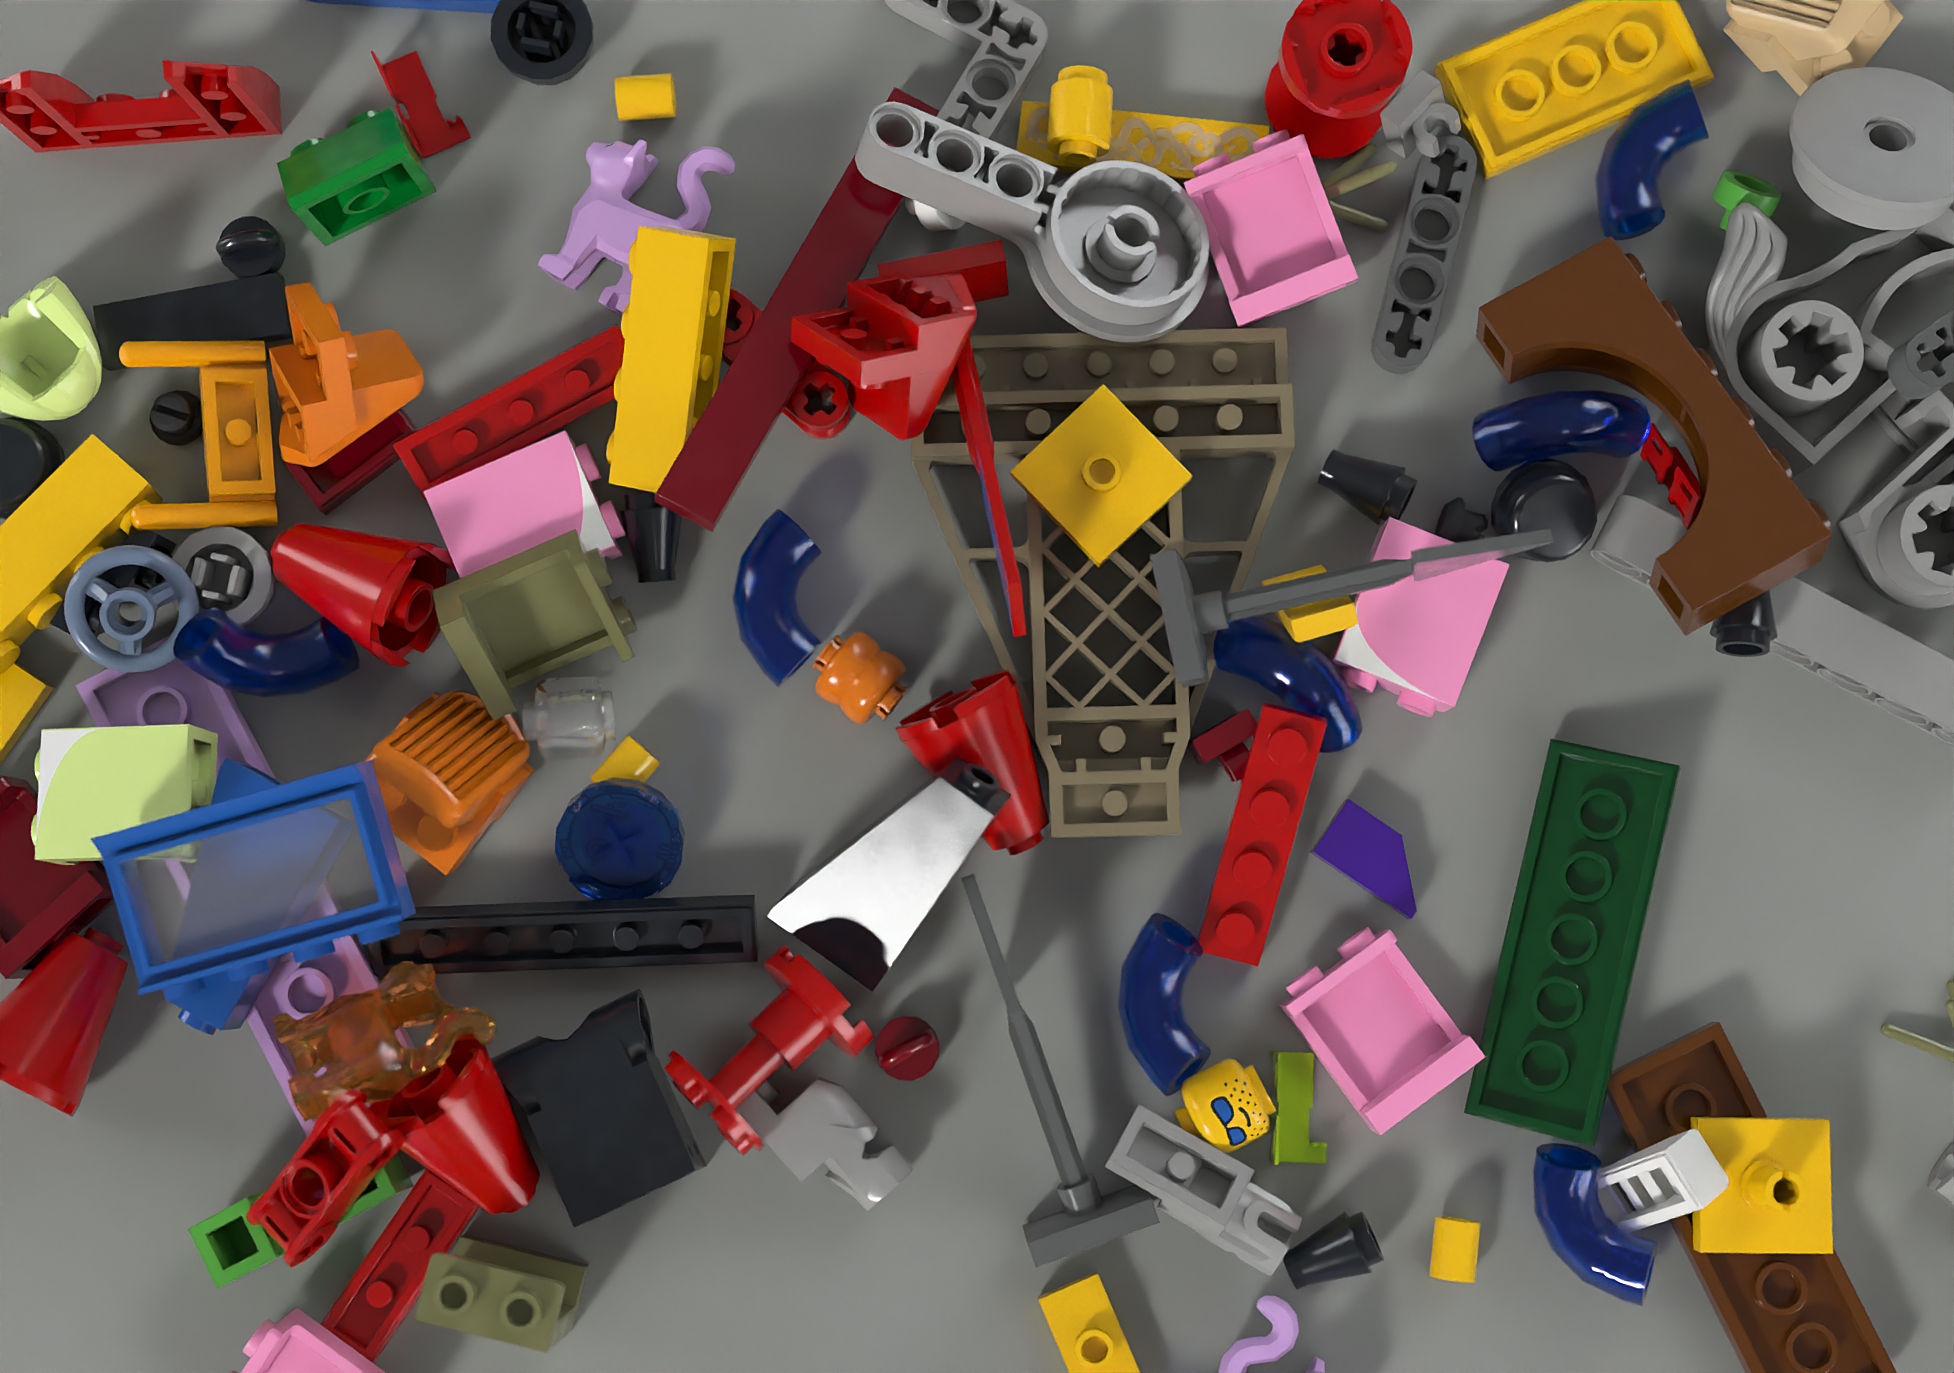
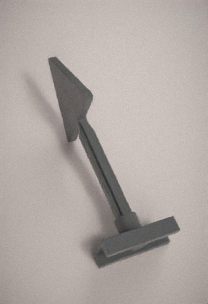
[1150,529,1554,688]
[961,874,1160,1267]

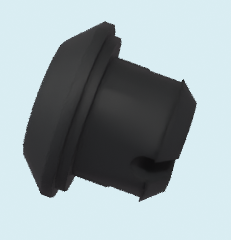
[150,390,203,446]
[1435,497,1488,543]

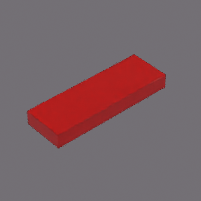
[320,1168,480,1364]

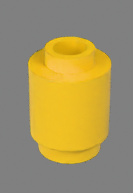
[1047,65,1113,166]

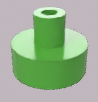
[1712,170,1782,230]

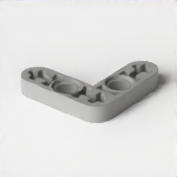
[884,0,1048,141]

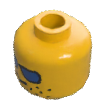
[1174,1058,1276,1154]

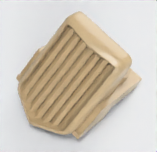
[1723,0,1904,96]

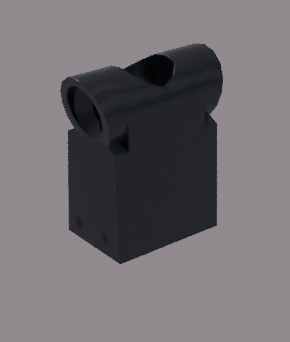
[491,989,707,1228]

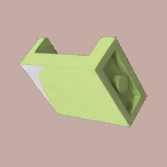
[31,724,218,865]

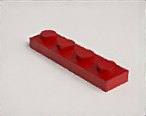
[393,323,625,500]
[1196,702,1327,967]

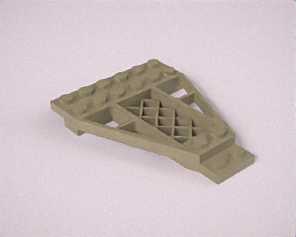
[911,327,1295,838]

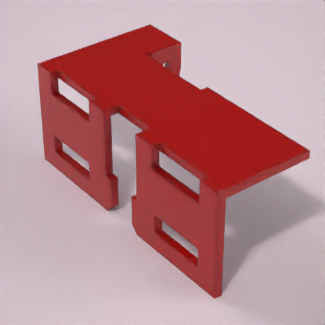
[371,50,471,159]
[1640,422,1702,529]

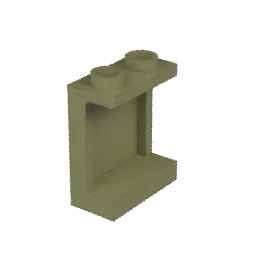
[432,529,637,721]
[414,1234,589,1353]

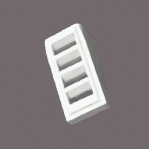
[1581,1129,1729,1237]

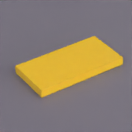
[1434,0,1714,180]

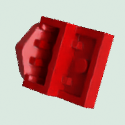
[791,273,977,441]

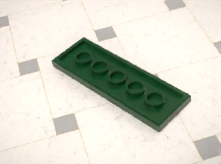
[1464,739,1681,1147]

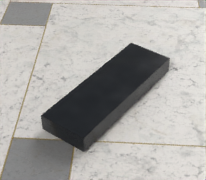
[93,272,293,371]

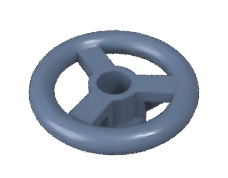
[64,545,199,672]

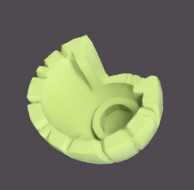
[0,276,102,421]

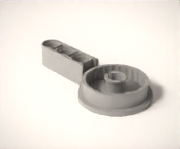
[1790,67,1954,230]
[855,101,1209,342]

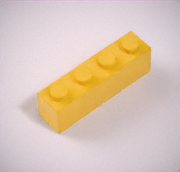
[606,226,736,493]
[0,433,164,674]

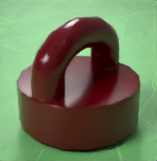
[875,1016,939,1081]

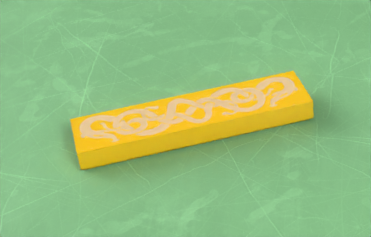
[1017,101,1269,185]

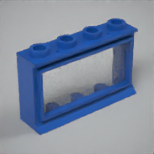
[91,760,416,1000]

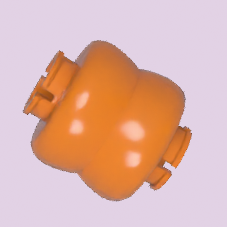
[812,631,908,725]

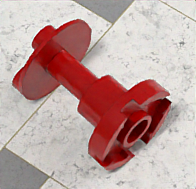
[1264,0,1413,159]
[664,945,874,1156]

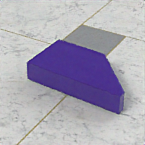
[1310,799,1417,919]

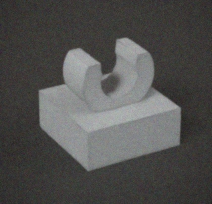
[1380,69,1461,159]

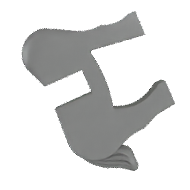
[1705,202,1954,609]

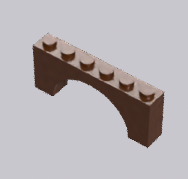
[1476,236,1832,636]

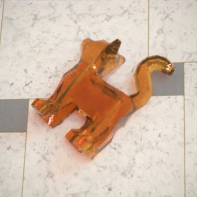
[272,961,496,1122]

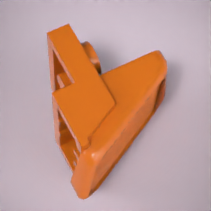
[269,282,425,467]
[349,690,536,876]

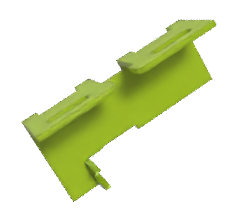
[1270,1051,1327,1165]

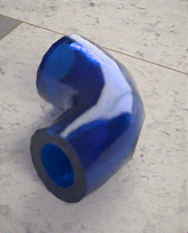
[1595,79,1709,241]
[1472,389,1650,472]
[732,509,822,687]
[173,608,360,698]
[1213,615,1363,753]
[1117,913,1211,1096]
[1533,1143,1658,1307]

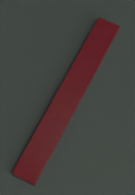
[655,87,940,532]

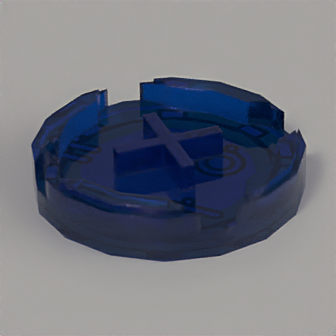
[555,778,685,900]

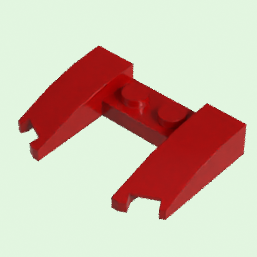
[0,60,282,153]

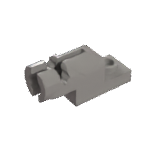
[736,1077,914,1211]
[1105,1105,1302,1276]

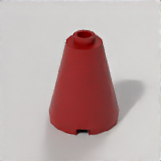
[270,523,456,667]
[896,669,1050,856]
[0,927,128,1117]
[369,1032,540,1214]

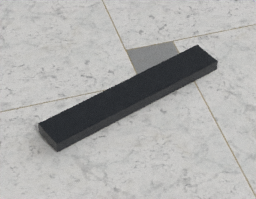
[368,894,759,976]

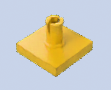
[1691,1117,1833,1254]

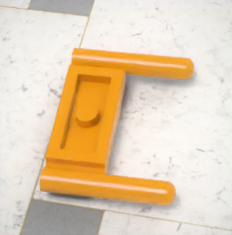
[119,341,277,530]

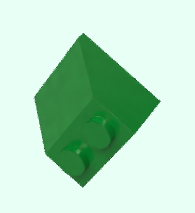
[277,107,437,246]

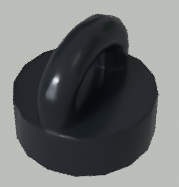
[216,216,286,279]

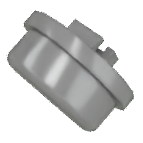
[172,526,275,631]

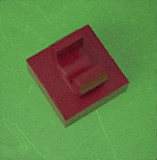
[1187,709,1257,782]

